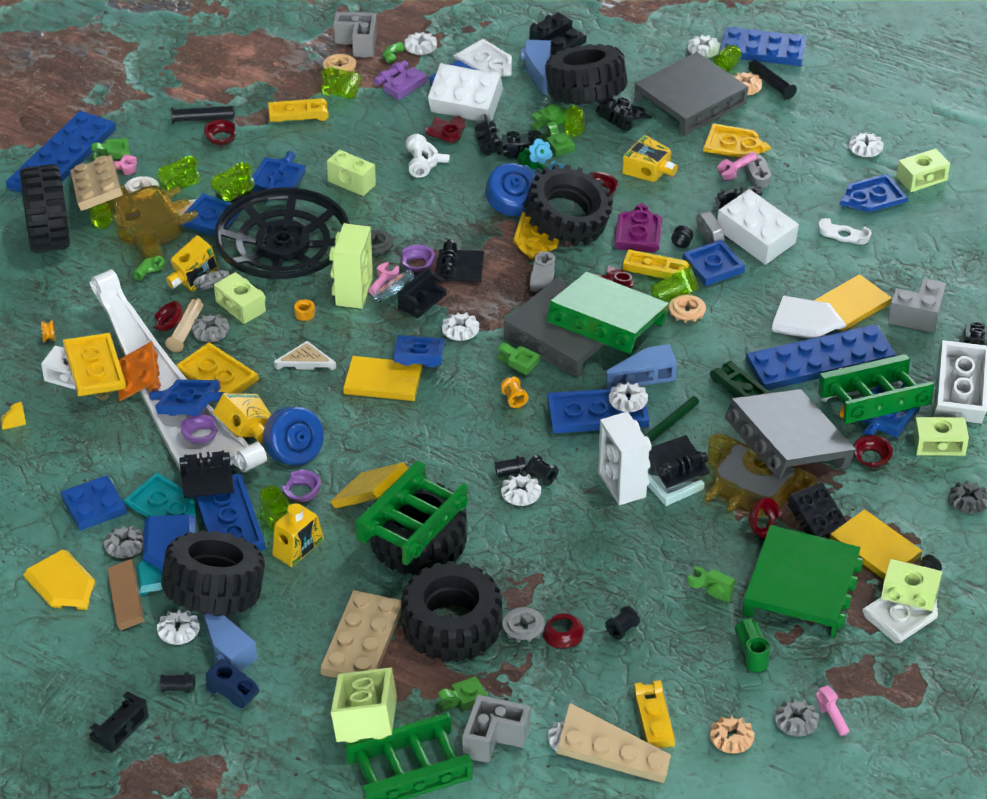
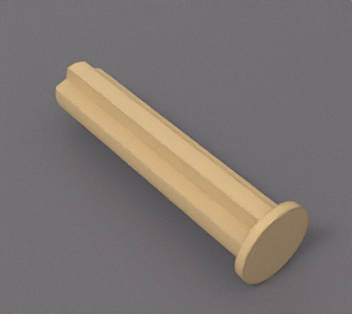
[165,298,204,353]

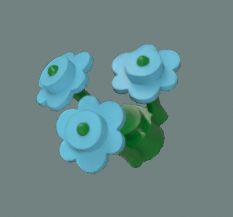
[517,139,564,175]

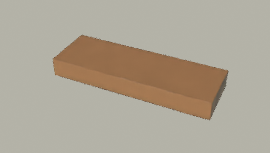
[108,559,145,631]

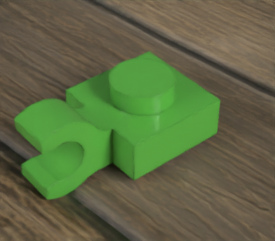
[531,103,568,130]
[545,121,575,157]
[91,138,129,161]
[497,342,540,375]
[687,566,735,603]
[438,676,488,711]

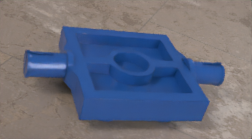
[248,151,306,203]
[150,380,225,416]
[860,384,920,438]

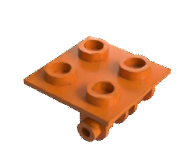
[118,341,161,401]

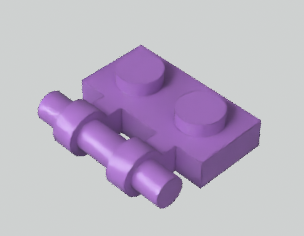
[373,61,428,100]

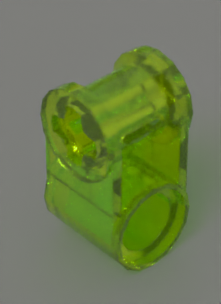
[321,67,362,99]
[157,156,201,193]
[211,162,255,201]
[260,485,291,533]

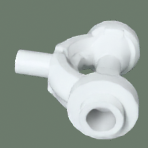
[406,134,449,178]

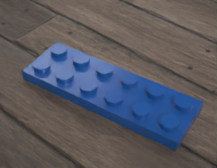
[6,111,116,193]
[746,324,896,390]

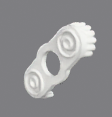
[818,218,872,245]

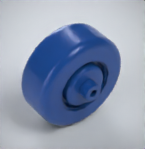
[485,163,535,216]
[263,406,324,466]

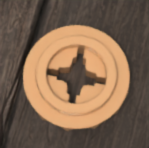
[323,54,356,77]
[733,71,762,95]
[669,295,706,323]
[710,715,755,754]

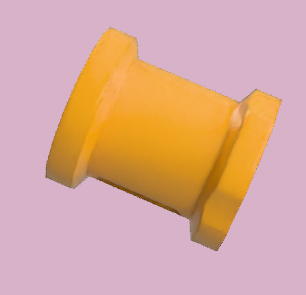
[500,377,529,408]

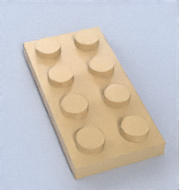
[70,155,123,211]
[320,590,401,678]

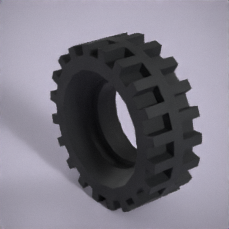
[524,164,613,246]

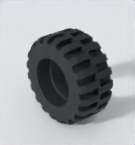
[545,44,628,105]
[19,164,70,253]
[370,483,467,576]
[161,531,265,616]
[401,561,502,662]

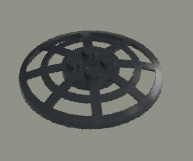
[215,187,349,279]

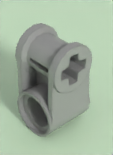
[530,251,555,292]

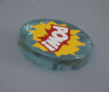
[373,269,415,303]

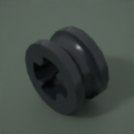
[671,225,694,248]

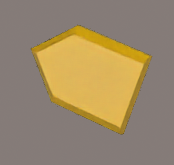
[703,123,771,158]
[513,212,559,259]
[23,549,96,610]

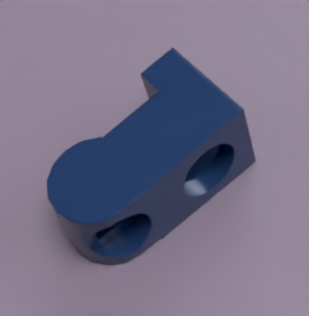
[206,658,259,708]

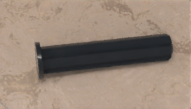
[748,59,797,100]
[171,106,235,124]

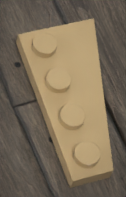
[556,703,671,783]

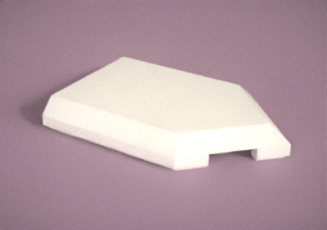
[454,39,512,77]
[772,296,846,339]
[862,597,938,643]

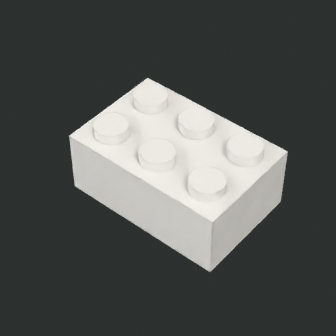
[428,63,503,122]
[717,189,799,265]
[933,340,987,424]
[598,411,651,505]

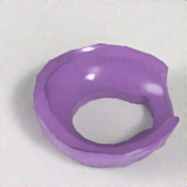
[401,244,435,273]
[181,414,218,444]
[281,470,321,503]

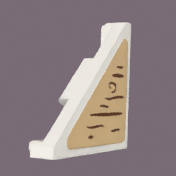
[274,341,336,371]

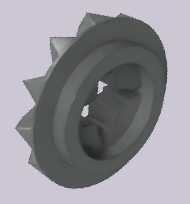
[371,230,393,257]
[949,481,987,514]

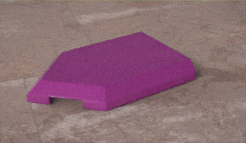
[614,203,663,252]

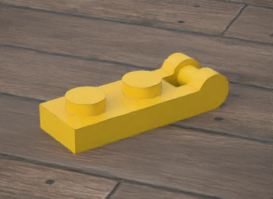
[268,98,329,122]
[622,249,690,285]
[633,680,675,748]

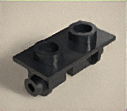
[474,114,502,155]

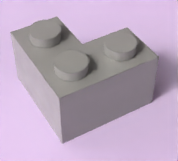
[334,12,377,58]
[888,278,946,333]
[462,695,531,763]

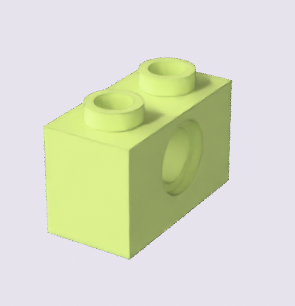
[327,149,376,196]
[897,149,950,192]
[214,272,266,324]
[913,417,969,456]
[881,559,942,611]

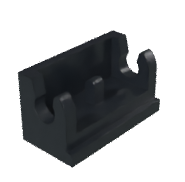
[398,267,447,319]
[89,692,149,753]

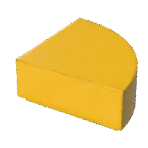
[1,402,26,430]

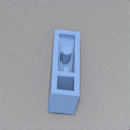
[521,40,551,94]
[606,344,677,389]
[202,614,257,671]

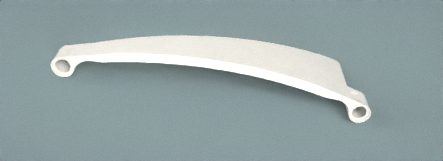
[90,269,267,472]

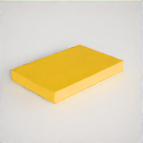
[813,274,892,332]
[63,333,126,396]
[176,342,259,394]
[343,356,423,401]
[330,462,408,508]
[830,509,922,580]

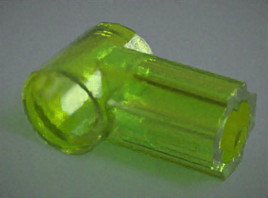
[650,267,699,301]

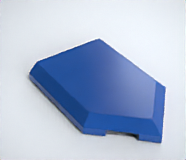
[840,173,909,212]
[143,514,196,573]

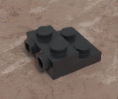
[529,12,587,55]

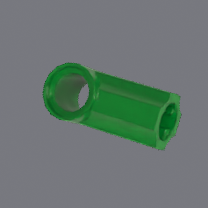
[735,618,770,672]

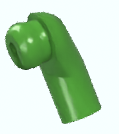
[382,41,405,64]
[132,256,165,281]

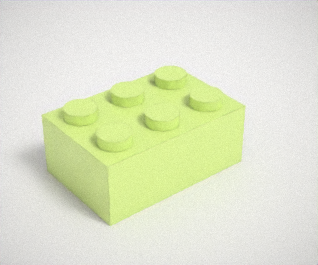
[330,223,373,309]
[331,667,397,743]

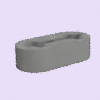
[745,154,771,188]
[696,211,724,244]

